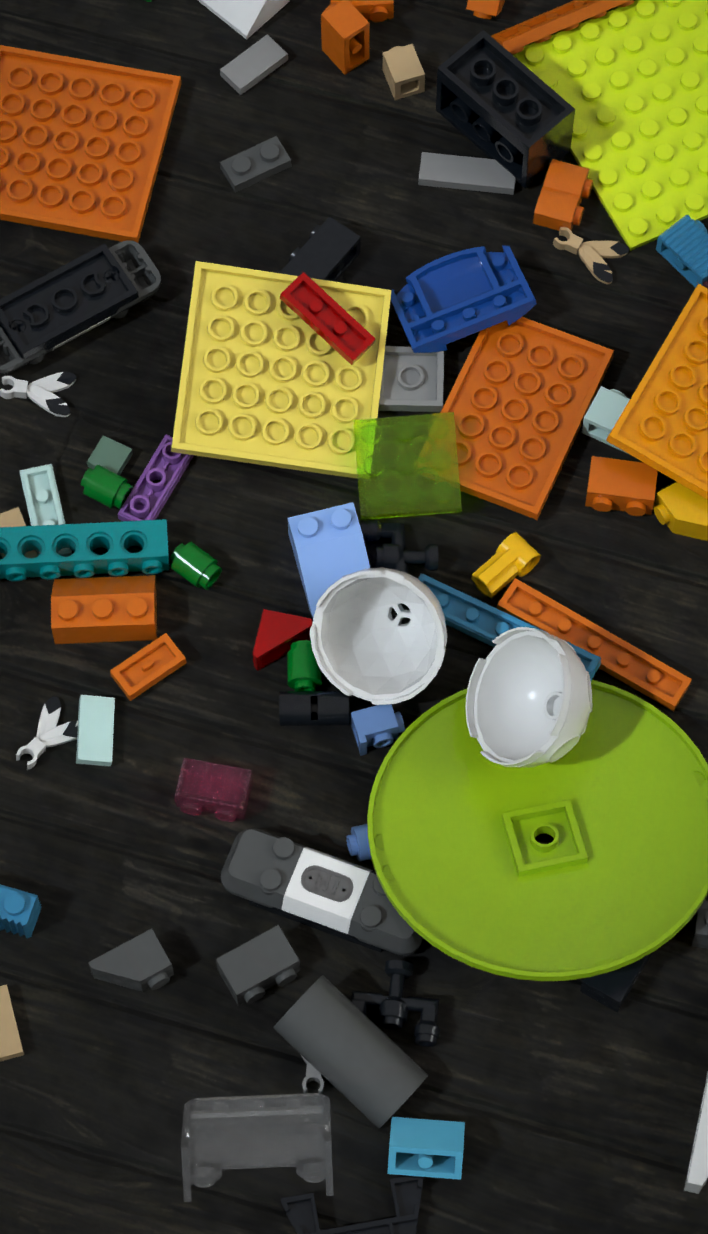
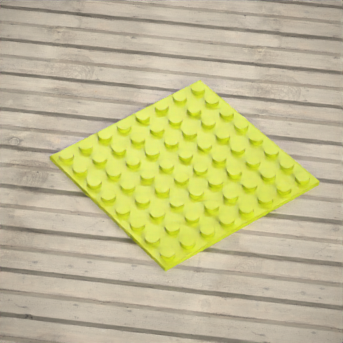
[513,0,708,251]

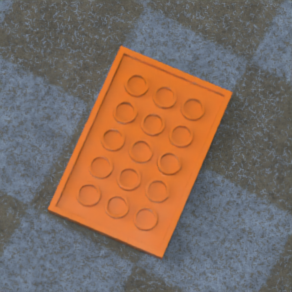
[414,317,614,520]

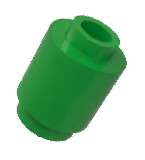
[81,465,133,509]
[170,542,222,590]
[287,640,322,691]

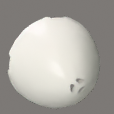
[310,567,448,705]

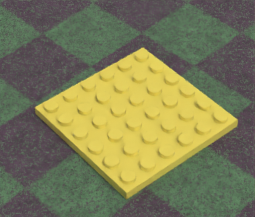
[171,261,391,480]

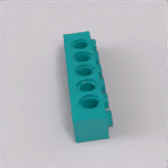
[0,519,169,581]

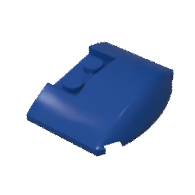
[390,245,537,353]

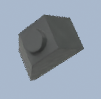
[88,928,174,992]

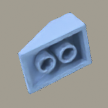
[287,502,370,620]

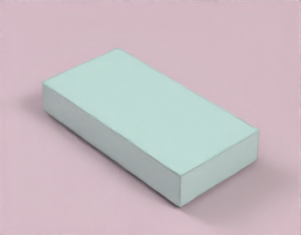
[76,695,115,766]

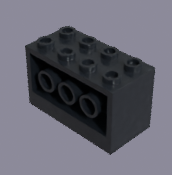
[436,30,575,189]

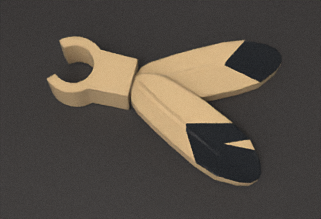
[553,227,630,284]

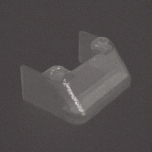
[181,1093,334,1202]

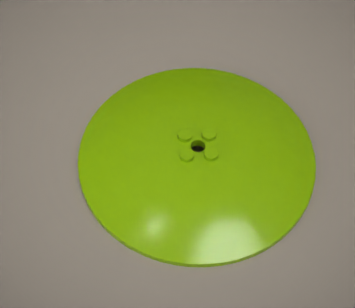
[367,680,708,981]

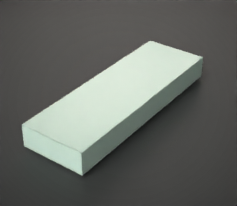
[19,464,72,557]

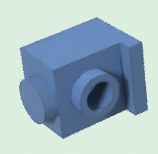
[351,704,405,756]

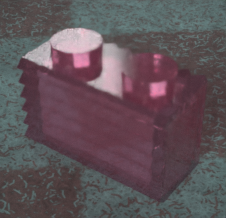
[174,758,253,822]

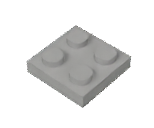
[378,346,444,412]

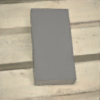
[220,34,288,95]

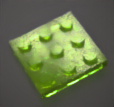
[354,412,462,520]

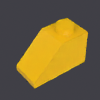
[653,482,708,541]

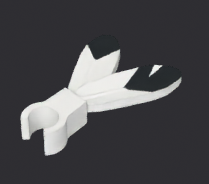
[0,372,76,417]
[16,696,78,770]

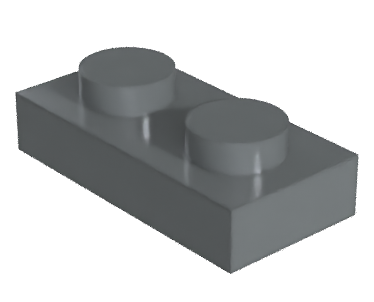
[220,136,292,193]

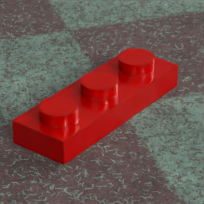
[280,272,376,365]

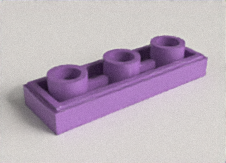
[117,434,194,521]

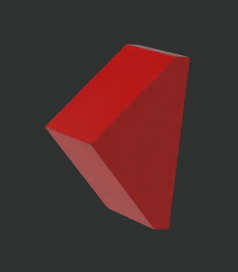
[253,609,313,671]

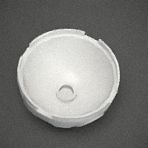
[465,627,593,768]

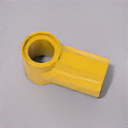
[471,532,541,598]

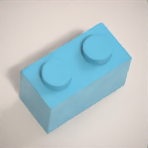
[387,1117,465,1180]

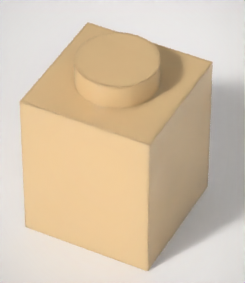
[382,44,425,100]

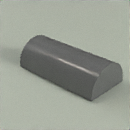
[273,975,429,1129]

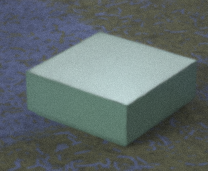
[87,435,133,475]

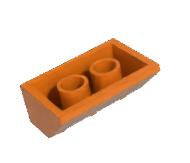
[51,575,157,644]

